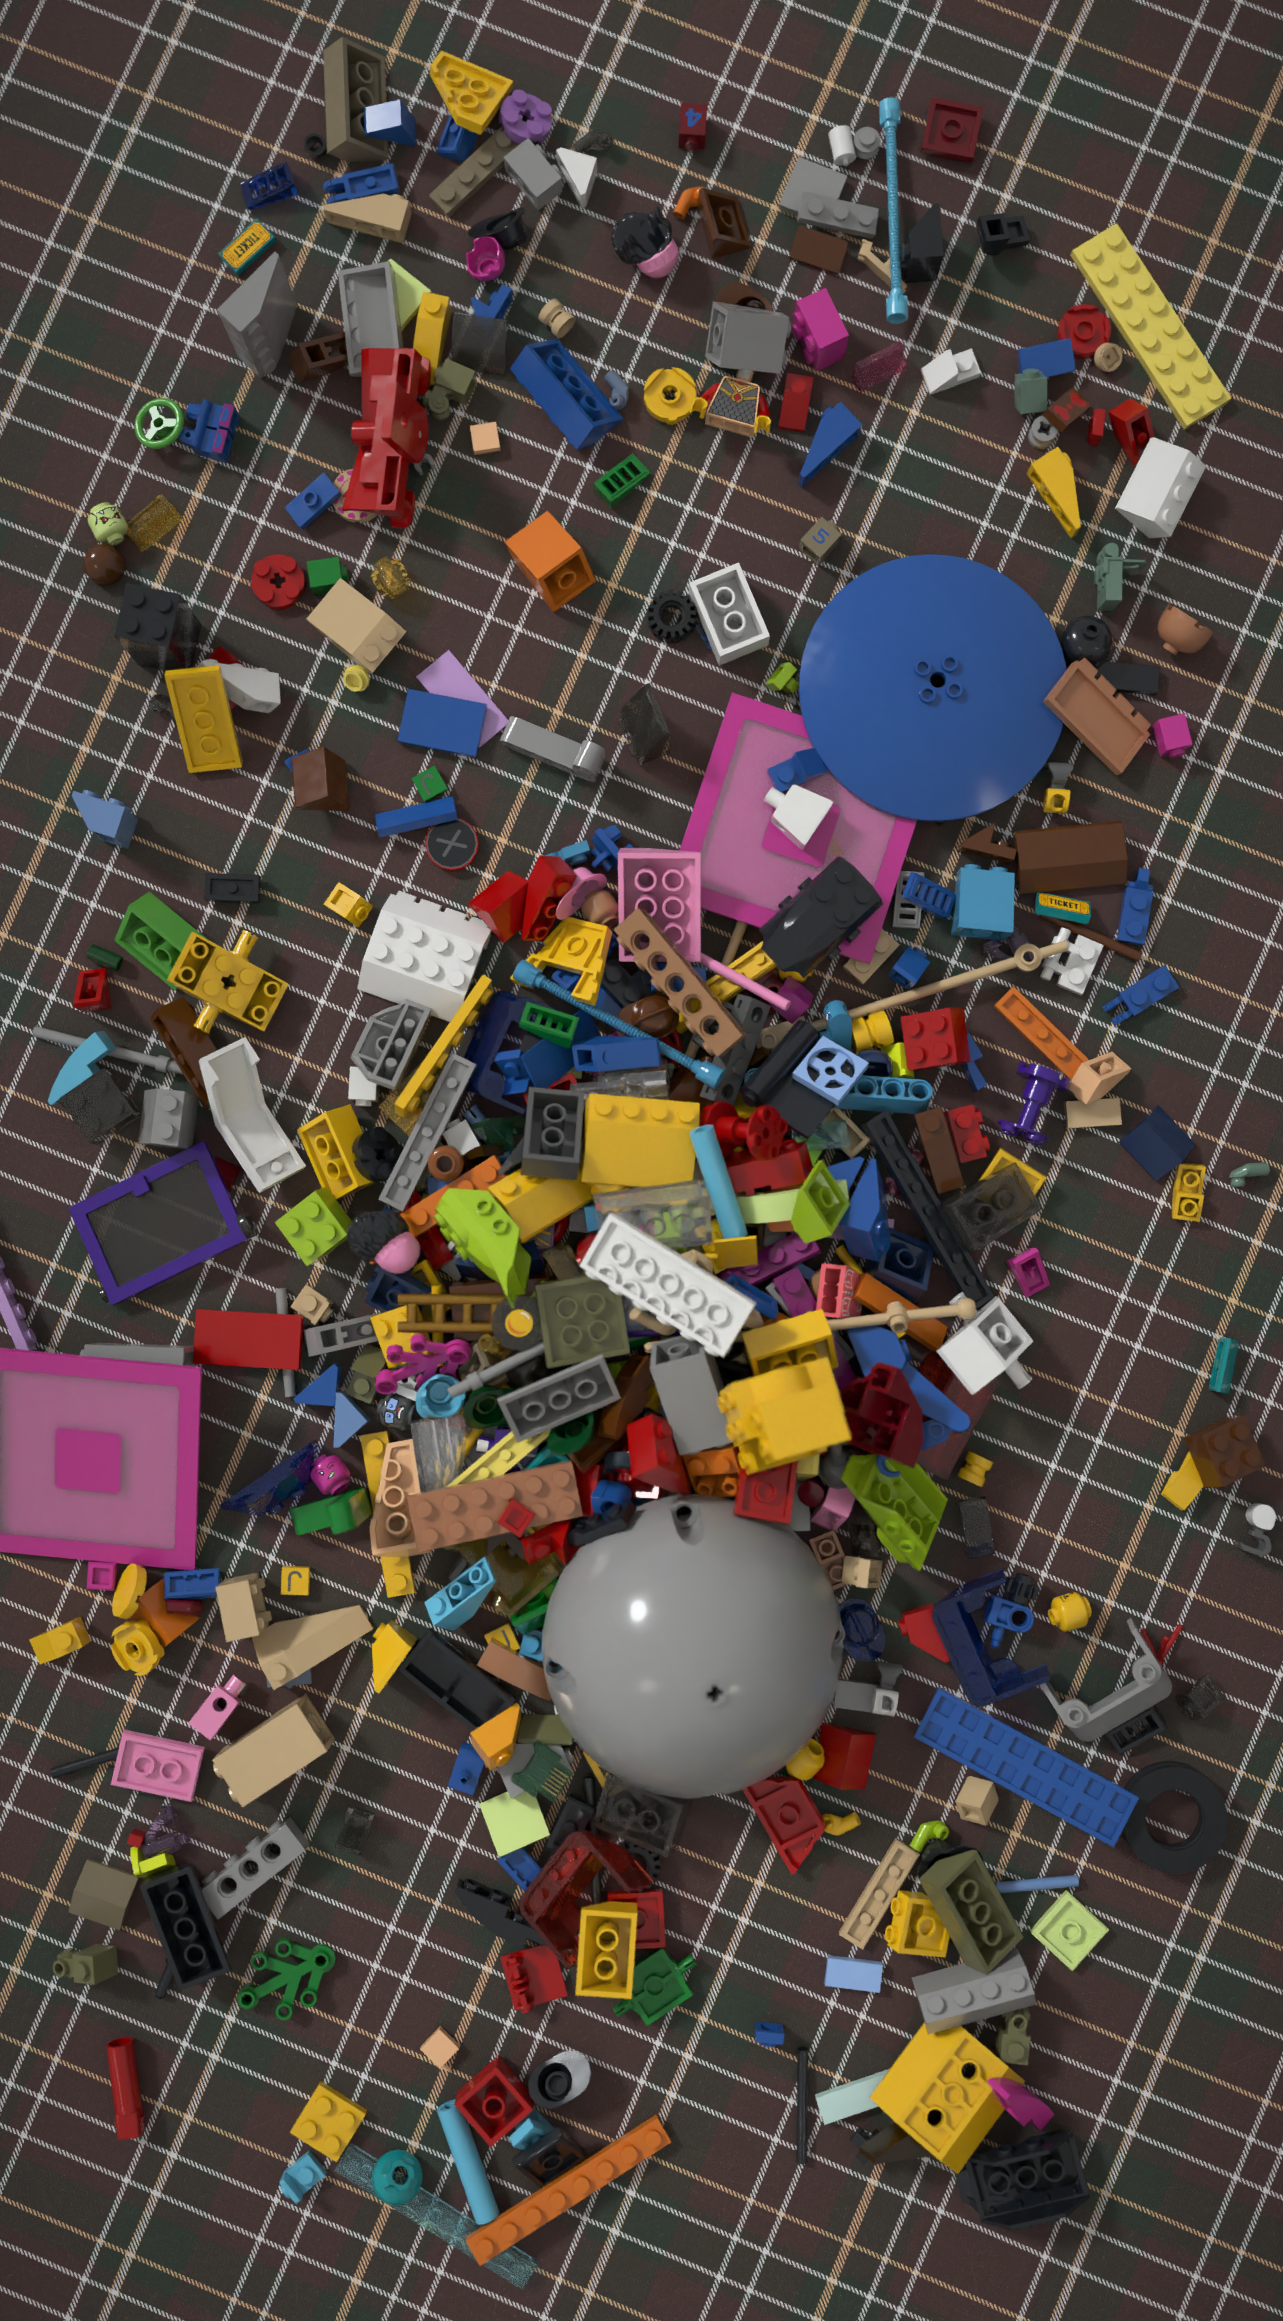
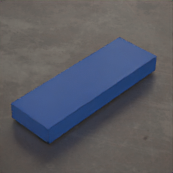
[375,796,458,837]

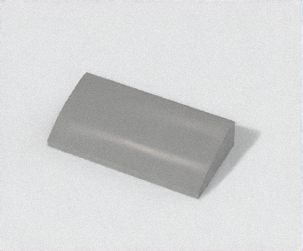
[338,261,403,377]

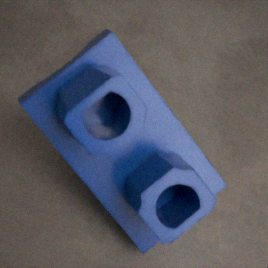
[590,825,634,872]

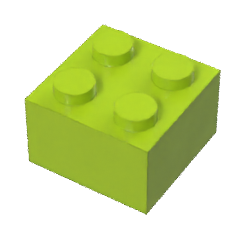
[275,1187,353,1266]

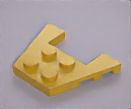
[510,917,612,1006]

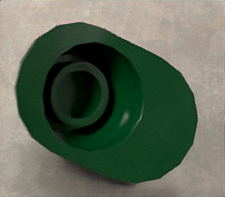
[463,1385,517,1429]
[547,1411,595,1455]

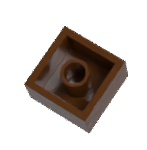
[1184,1414,1266,1488]

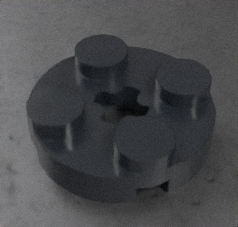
[352,1126,404,1182]

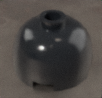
[1059,615,1113,668]

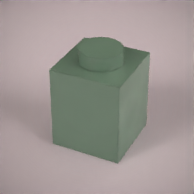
[1015,368,1047,414]

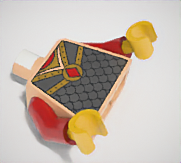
[689,369,771,438]

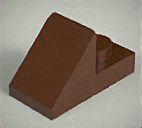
[958,823,1017,865]

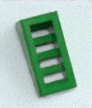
[593,454,651,509]
[519,1002,579,1049]

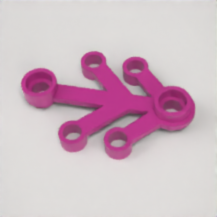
[375,1334,471,1394]

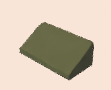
[518,1714,574,1745]

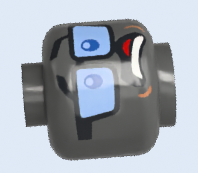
[377,1393,419,1431]

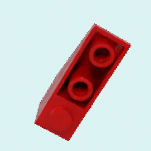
[521,855,577,942]

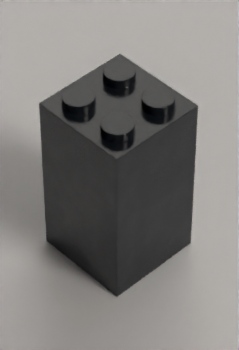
[114,583,202,671]

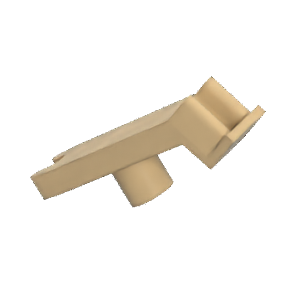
[857,239,907,294]

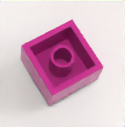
[791,288,849,372]

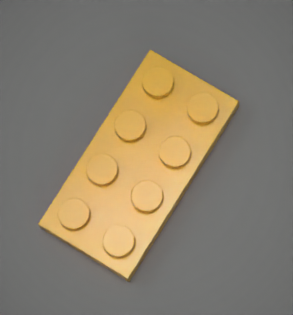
[164,665,243,773]

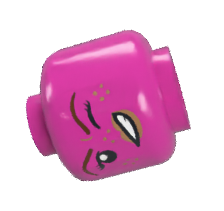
[310,1454,351,1496]

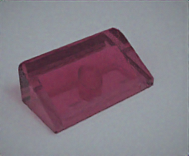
[851,341,906,392]

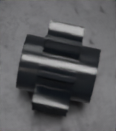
[1004,1572,1040,1605]

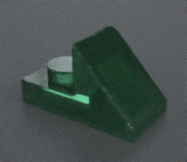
[472,1116,526,1153]

